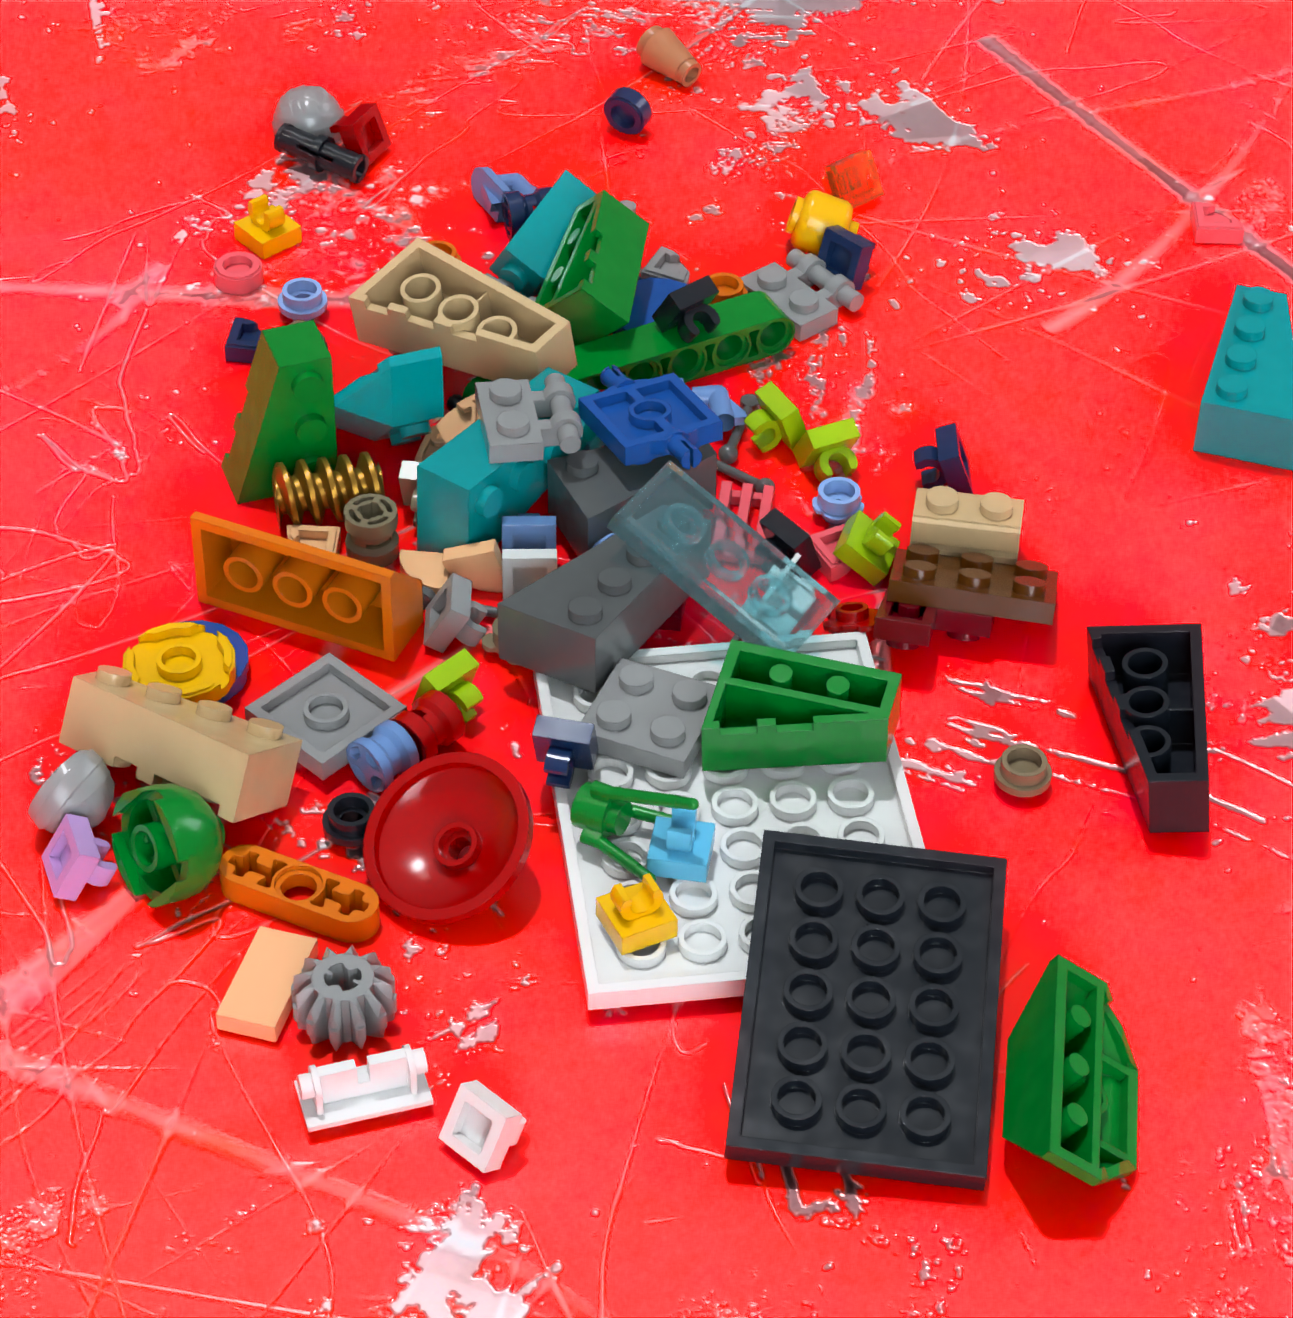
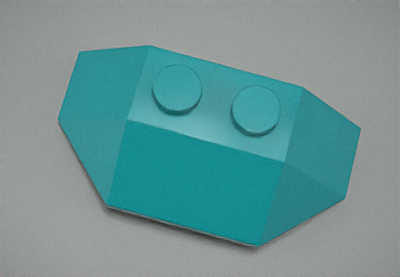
[334,346,444,446]

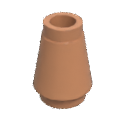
[636,25,702,87]

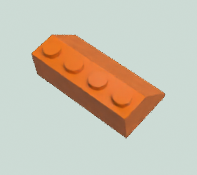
[190,511,424,662]

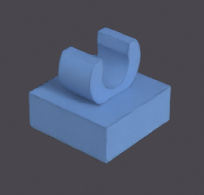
[502,513,556,549]

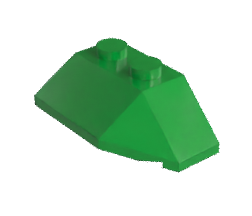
[1002,954,1138,1186]

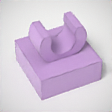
[41,813,118,901]

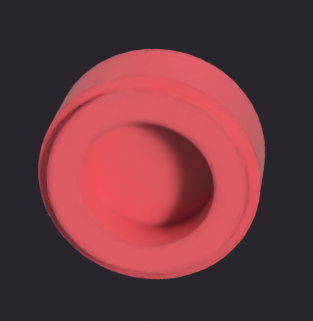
[213,251,263,295]

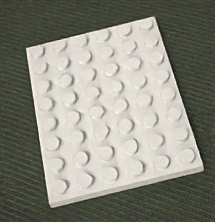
[533,632,925,1010]

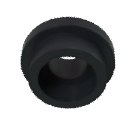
[322,792,374,847]

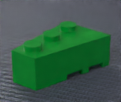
[535,190,649,346]
[221,320,338,504]
[701,639,902,771]

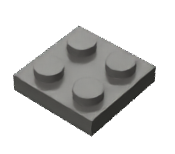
[244,652,407,780]
[581,658,716,779]

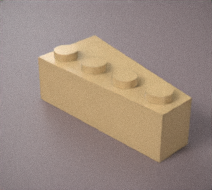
[348,237,577,381]
[59,665,303,823]

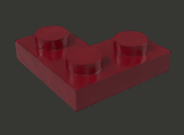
[873,588,995,650]

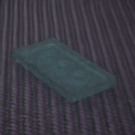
[606,460,840,652]

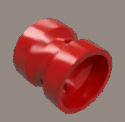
[390,689,465,762]

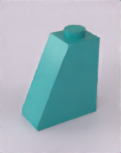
[489,170,596,298]

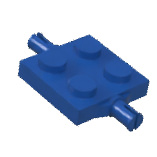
[578,365,723,470]

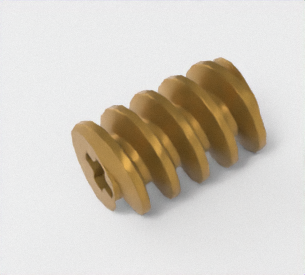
[272,451,385,529]

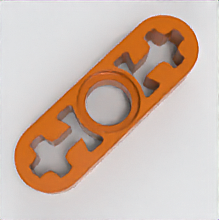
[219,844,380,943]

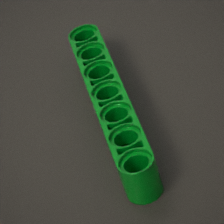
[462,291,795,400]

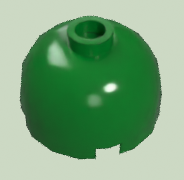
[112,783,225,908]

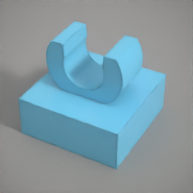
[647,808,715,883]

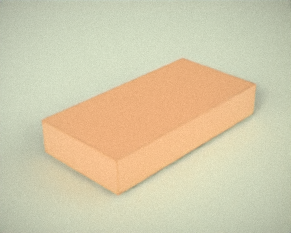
[215,926,319,1042]

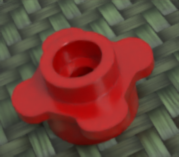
[823,602,878,643]

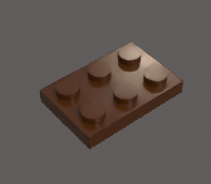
[886,544,1058,625]

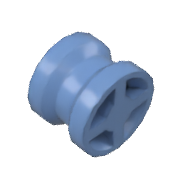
[346,720,419,793]

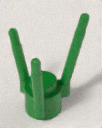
[570,780,699,882]

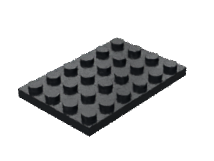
[724,830,1007,1191]

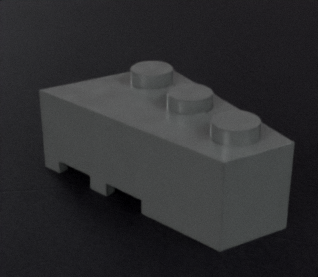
[547,444,717,556]

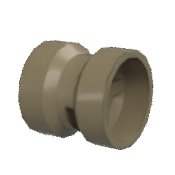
[343,493,399,568]

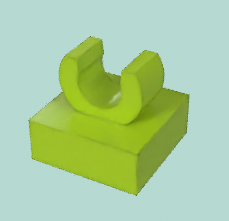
[744,381,806,453]
[792,417,861,483]
[833,510,902,586]
[412,648,484,723]

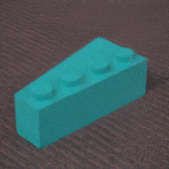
[1193,285,1293,471]
[417,367,599,553]

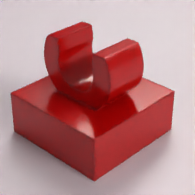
[329,103,392,165]

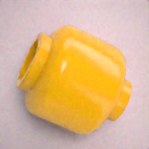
[785,190,860,256]

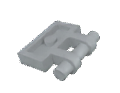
[741,248,864,342]
[475,373,583,464]

